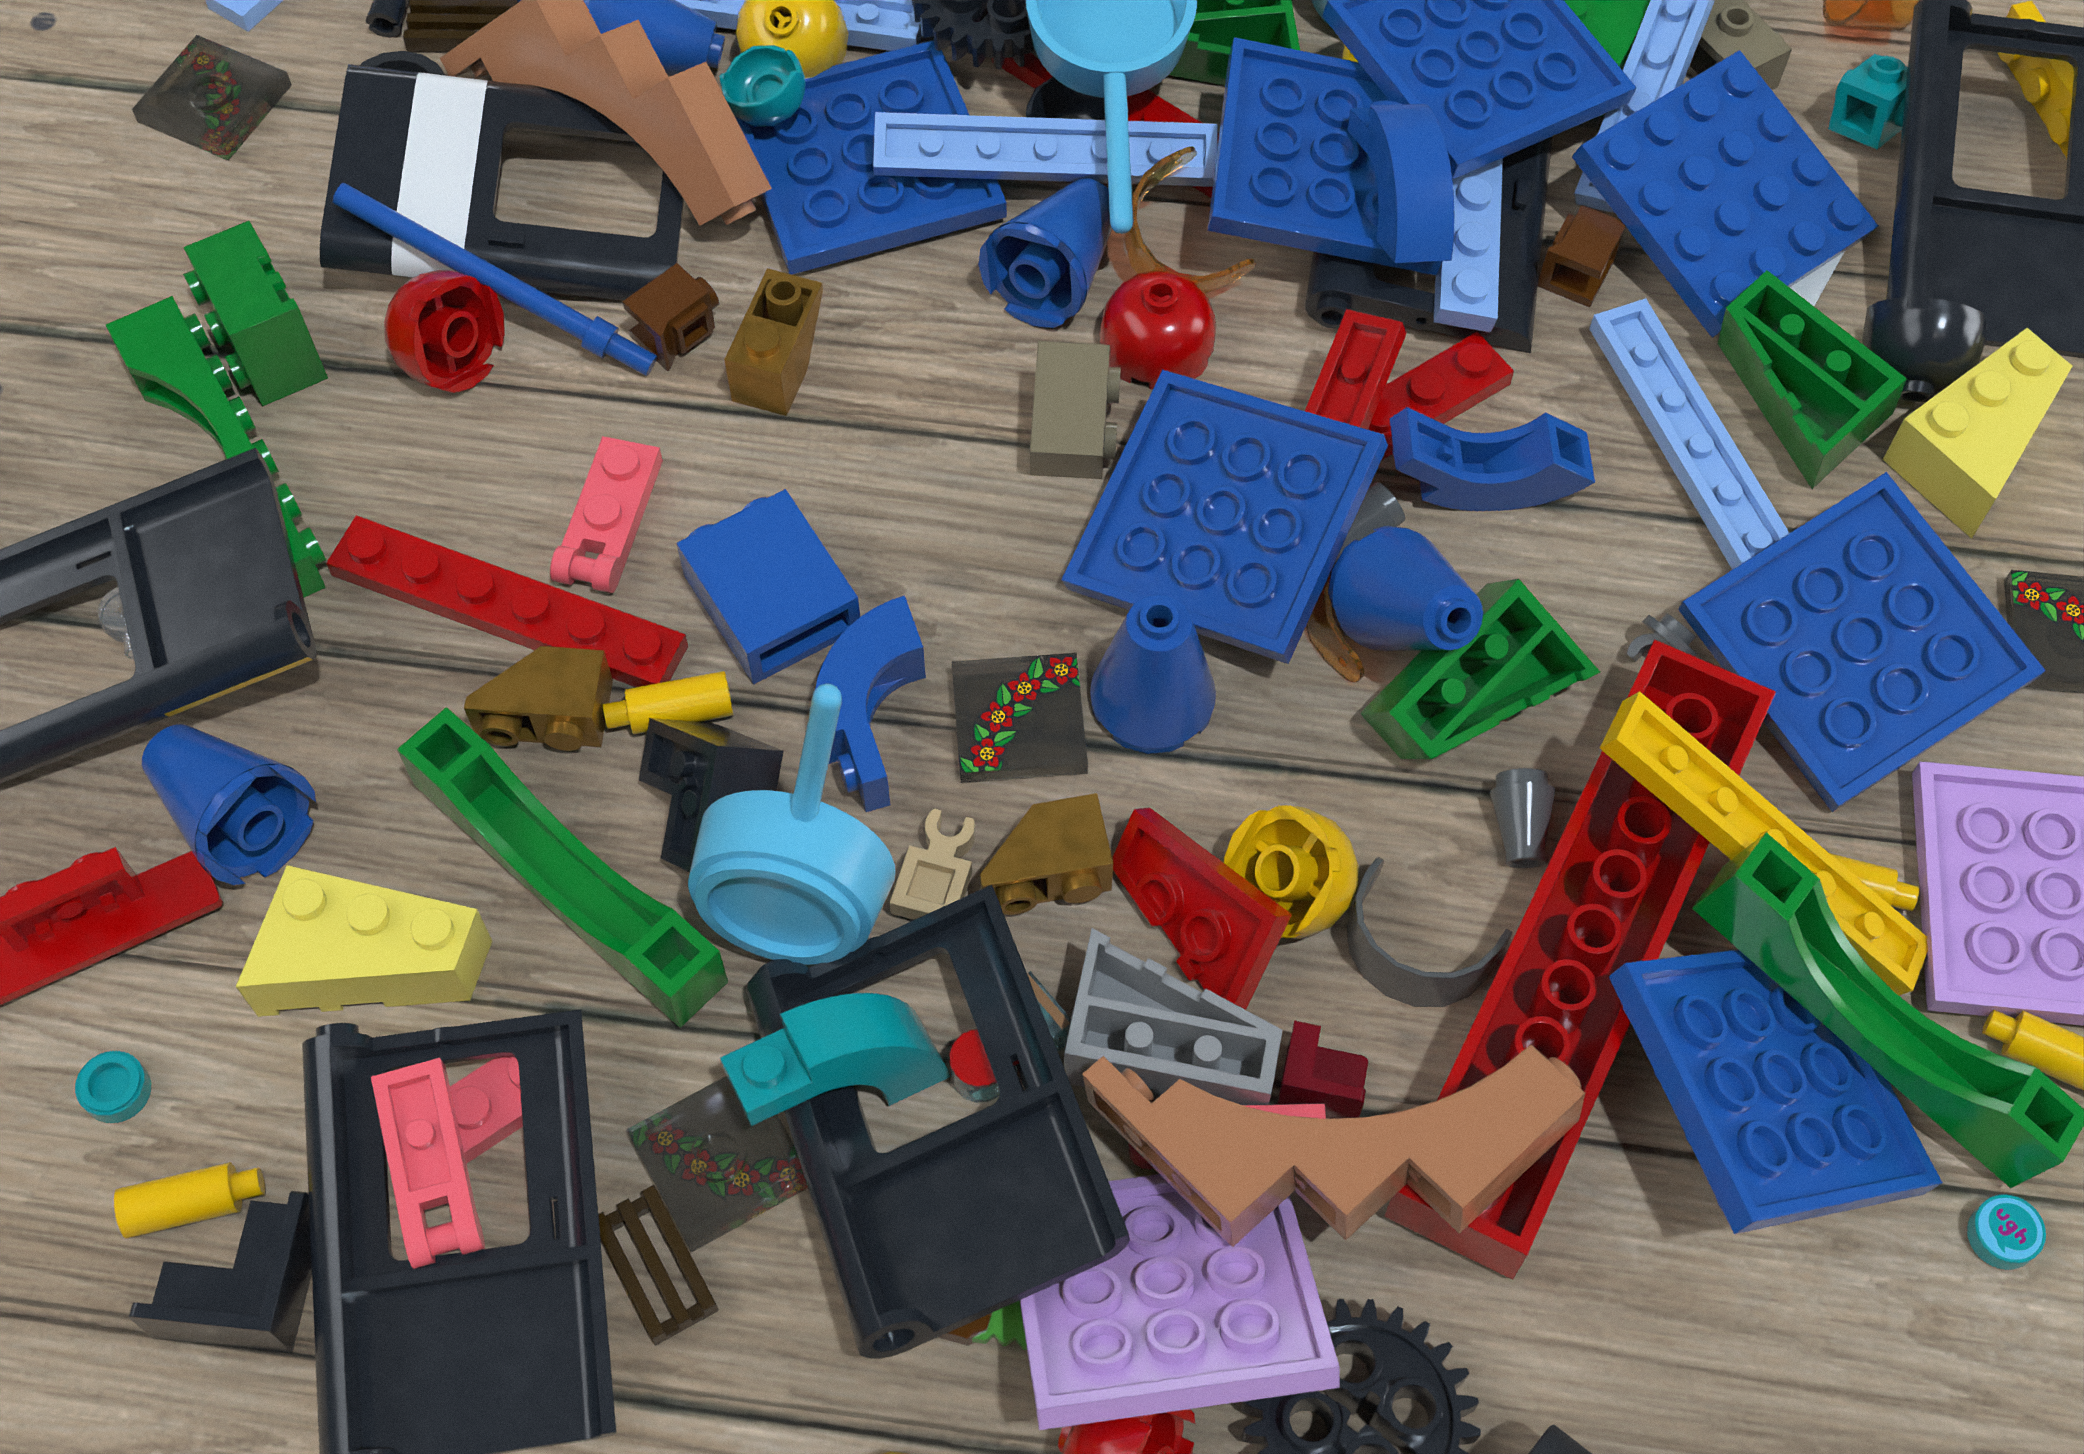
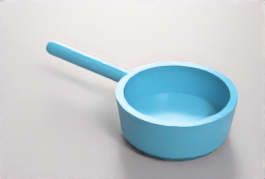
[1026,0,1197,234]
[688,684,896,965]

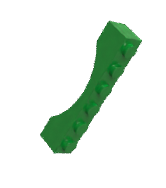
[105,296,326,598]
[397,707,728,1028]
[1692,832,2084,1189]

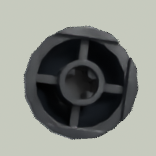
[1862,297,1988,402]

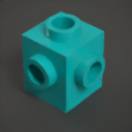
[1828,54,1908,150]

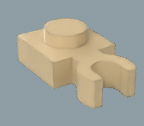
[890,809,975,920]

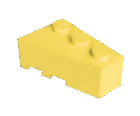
[1883,328,2073,539]
[236,865,492,1017]

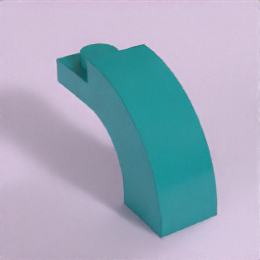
[720,993,950,1126]

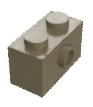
[1687,0,1792,90]
[1030,341,1121,479]

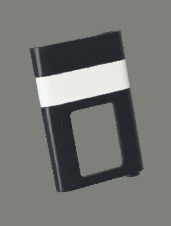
[319,64,684,300]

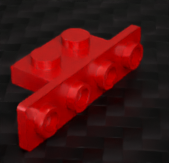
[0,847,223,1005]

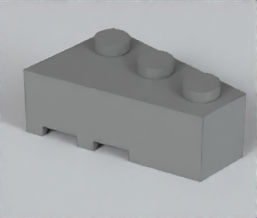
[1064,928,1283,1105]

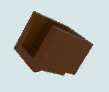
[1538,205,1626,308]
[622,263,719,372]

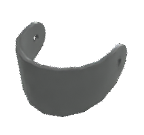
[1347,857,1513,1007]

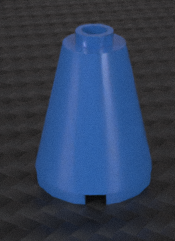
[584,0,725,76]
[978,178,1112,328]
[1328,526,1483,651]
[1090,594,1216,754]
[142,724,316,885]

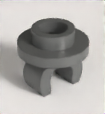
[1627,613,1697,662]

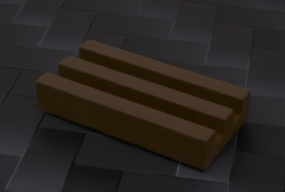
[403,0,519,52]
[598,1185,719,1346]

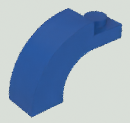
[1348,100,1454,263]
[1390,407,1595,511]
[815,595,926,812]

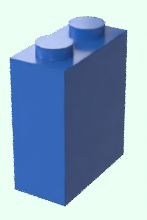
[676,489,860,685]

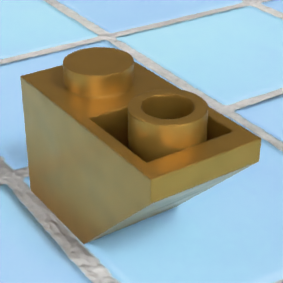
[724,268,823,416]
[464,646,613,751]
[980,793,1113,915]

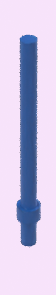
[332,183,658,376]

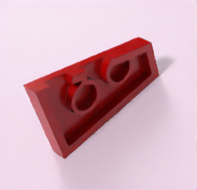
[1112,807,1292,1010]

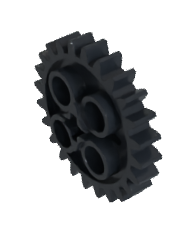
[912,0,1039,69]
[1241,1299,1481,1454]

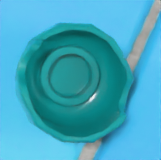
[719,45,806,127]

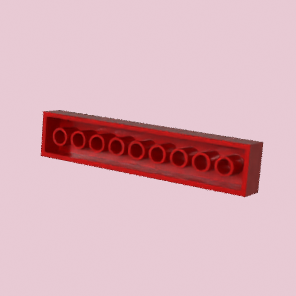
[1384,639,1776,1280]

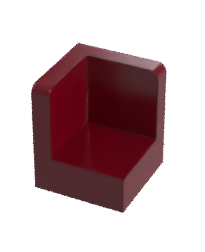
[1277,1020,1368,1119]

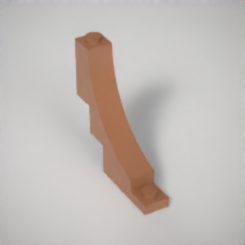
[440,0,772,226]
[1082,1045,1585,1248]

